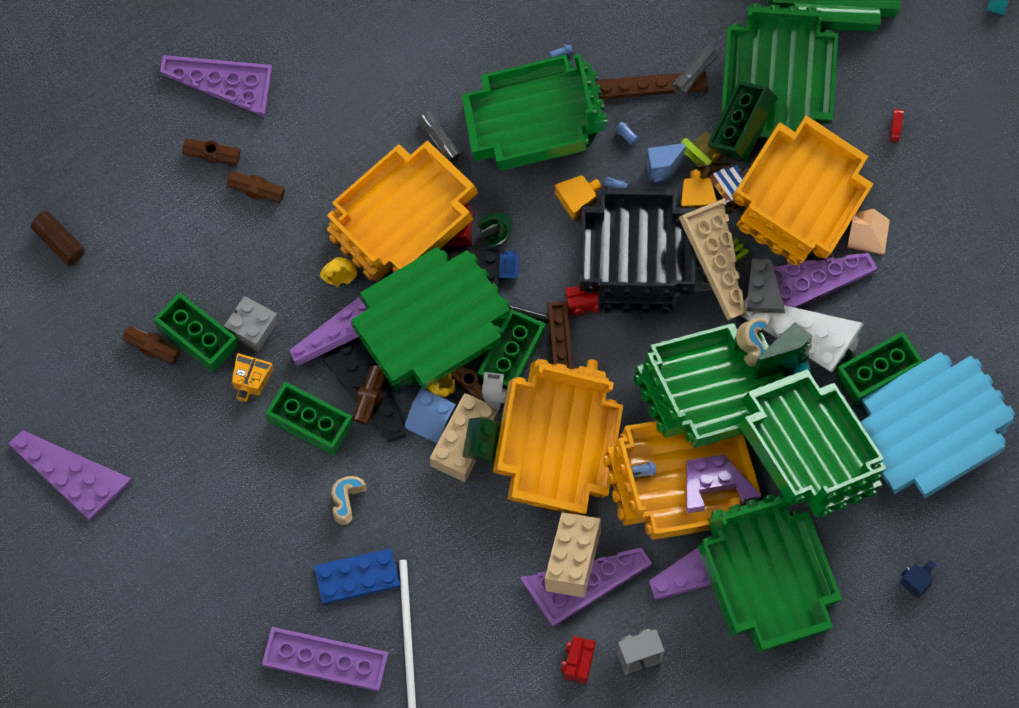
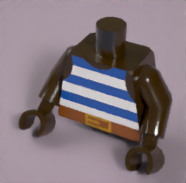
[697,163,751,215]

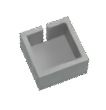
[224,296,279,352]
[617,629,665,675]

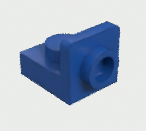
[499,251,519,278]

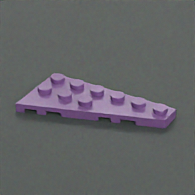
[160,55,272,117]
[750,253,878,308]
[290,280,381,366]
[8,430,132,521]
[649,537,714,601]
[520,548,652,627]

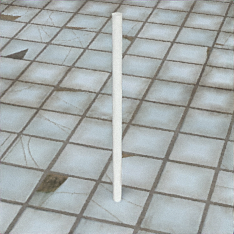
[399,560,416,708]

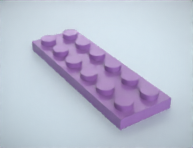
[262,627,389,692]

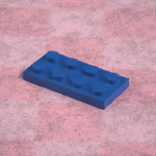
[314,548,400,605]

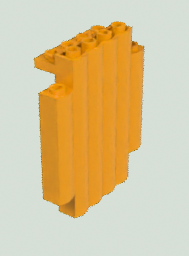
[731,116,873,266]
[327,140,478,282]
[493,359,623,516]
[603,421,762,540]

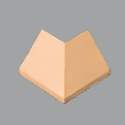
[847,209,890,255]

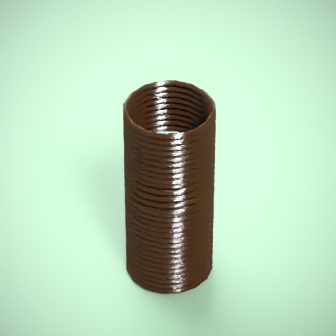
[31,211,85,266]

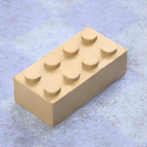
[430,393,499,482]
[545,512,601,598]

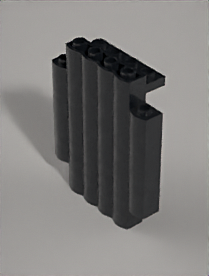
[580,188,695,314]

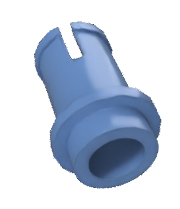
[549,44,574,58]
[615,122,639,145]
[604,176,629,188]
[631,461,656,478]

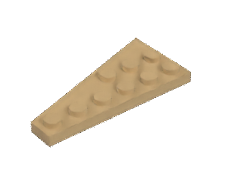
[679,198,746,321]

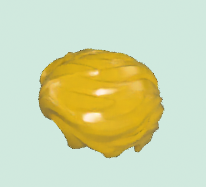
[320,257,358,287]
[425,374,455,398]

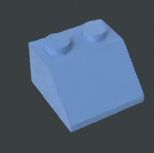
[646,143,685,185]
[404,388,456,444]

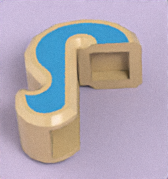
[736,318,769,367]
[331,476,367,525]

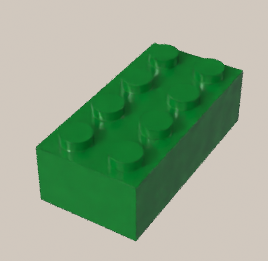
[154,292,238,373]
[478,309,545,389]
[836,331,924,406]
[265,382,353,456]

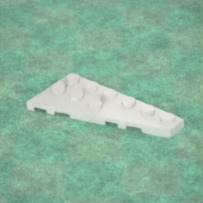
[740,298,864,373]

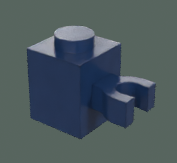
[900,560,936,598]

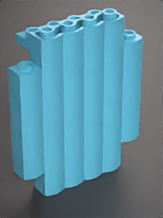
[860,352,1015,499]

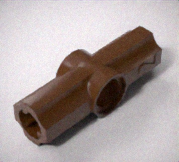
[182,138,241,165]
[227,171,285,203]
[122,325,181,365]
[352,365,386,425]
[450,365,485,402]

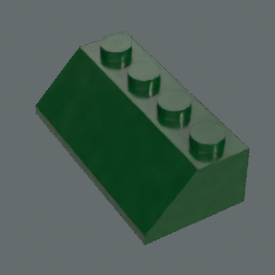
[707,81,778,162]

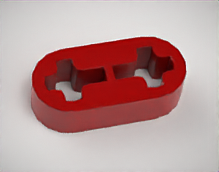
[890,108,904,142]

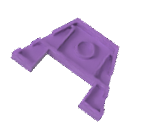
[686,455,761,513]

